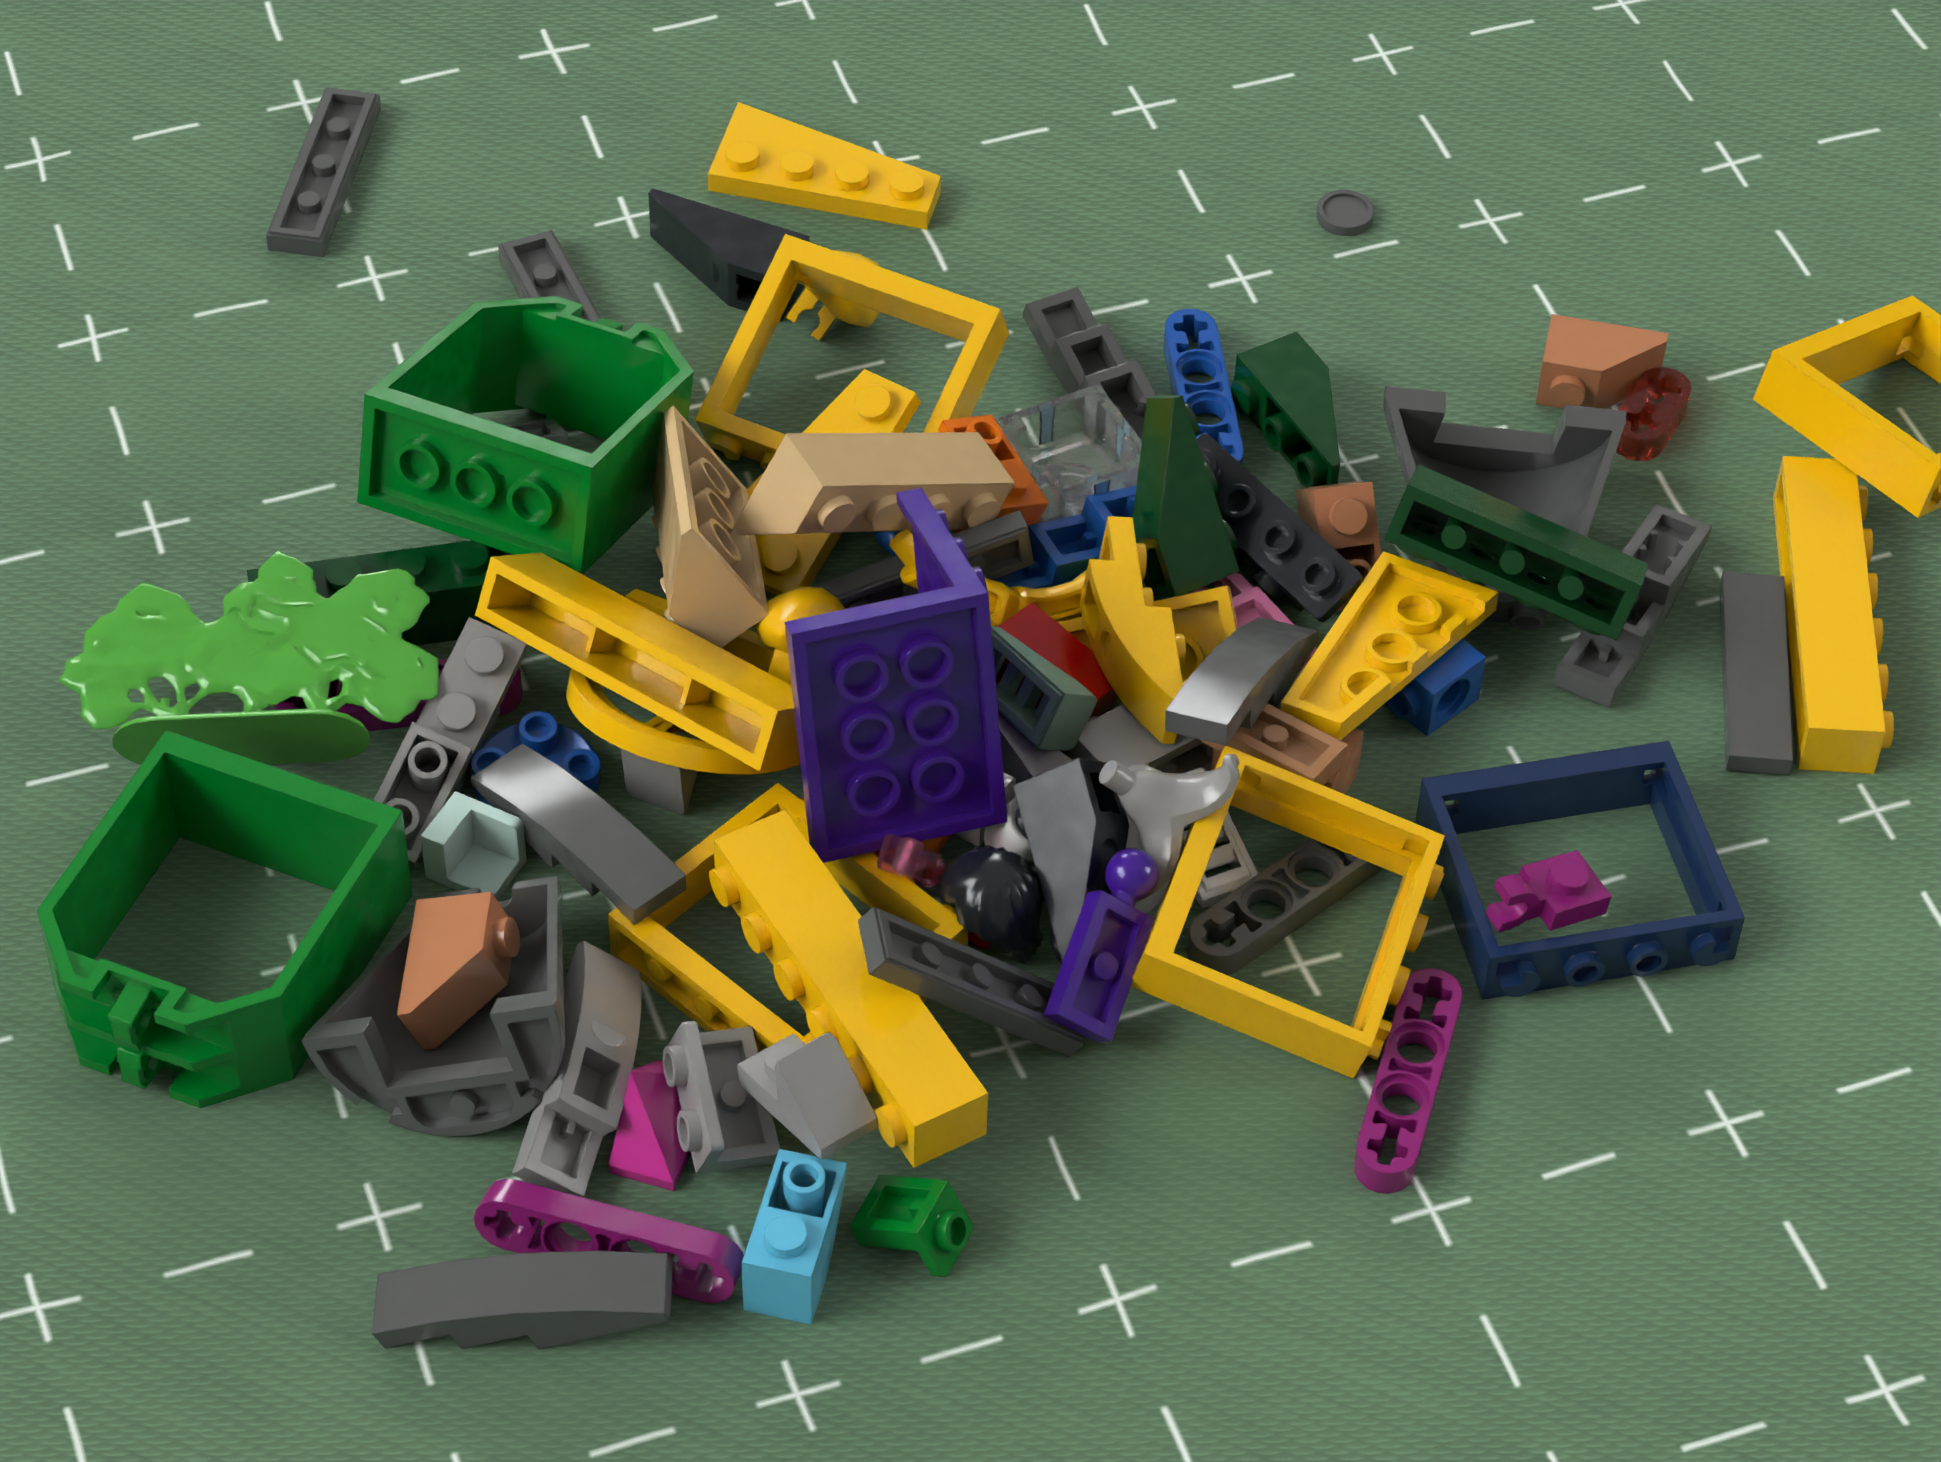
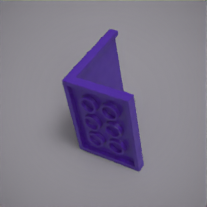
[784,487,1007,863]

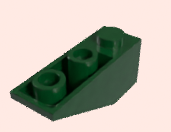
[1231,331,1340,488]
[1133,395,1240,597]

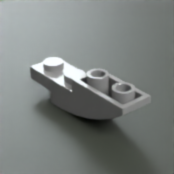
[373,617,527,866]
[512,940,642,1197]

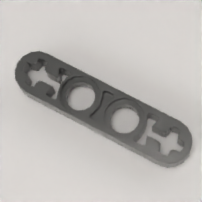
[1187,838,1382,976]

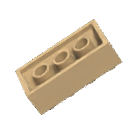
[652,406,769,648]
[733,432,1015,535]

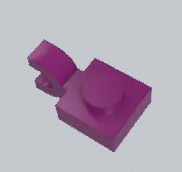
[1486,850,1612,933]

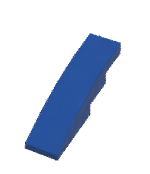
[993,486,1136,589]

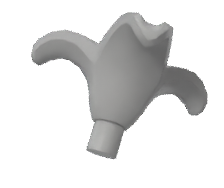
[1099,754,1240,896]

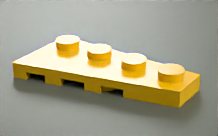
[1280,551,1499,740]

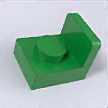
[849,1174,973,1277]

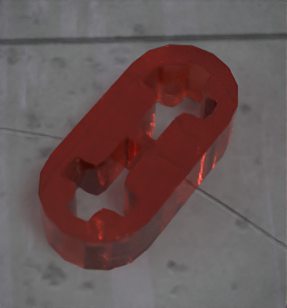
[1616,367,1692,461]

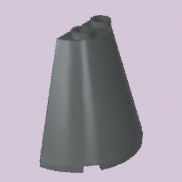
[1383,386,1626,630]
[302,875,565,1136]

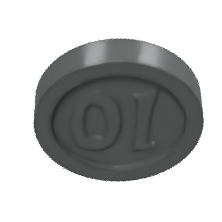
[1317,190,1374,236]

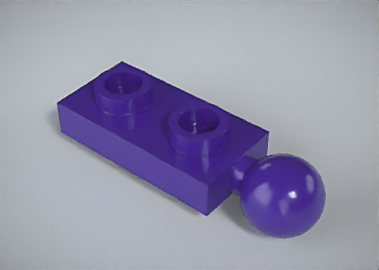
[1043,848,1159,1043]

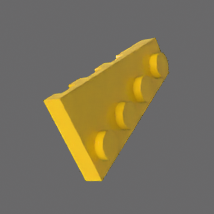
[708,102,941,230]
[747,369,921,596]

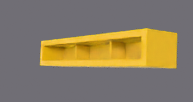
[1773,456,1894,774]
[475,552,801,771]
[709,809,988,1168]

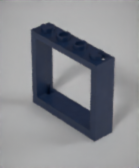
[1416,741,1745,1000]

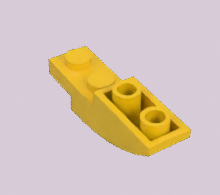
[1080,516,1188,744]

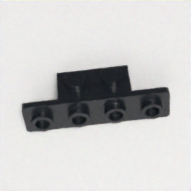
[1197,434,1364,622]

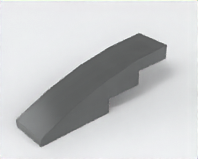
[1022,287,1156,481]
[1553,504,1712,708]
[1165,617,1319,746]
[471,743,686,925]
[372,1251,673,1349]

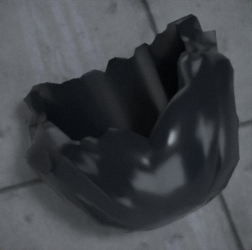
[939,845,1044,964]

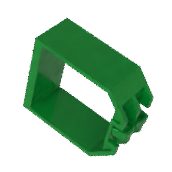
[357,296,694,574]
[37,730,412,1108]

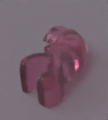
[877,834,947,888]

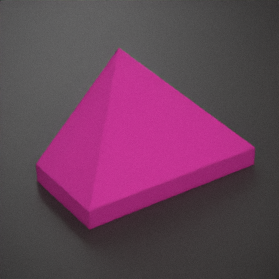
[609,1060,691,1191]

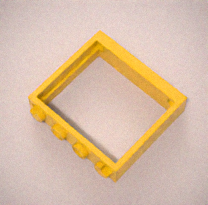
[695,234,1010,470]
[1753,295,1941,518]
[1131,746,1445,1079]
[608,783,968,1053]

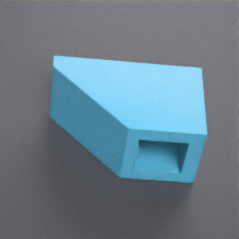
[742,1149,847,1325]

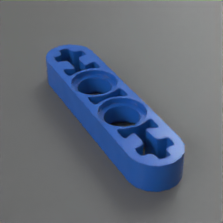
[1163,308,1243,465]

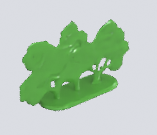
[59,550,439,765]

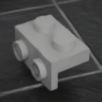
[663,1021,780,1174]

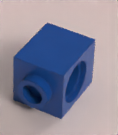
[1385,639,1486,736]

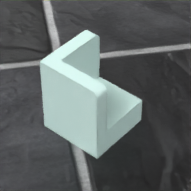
[421,791,527,900]

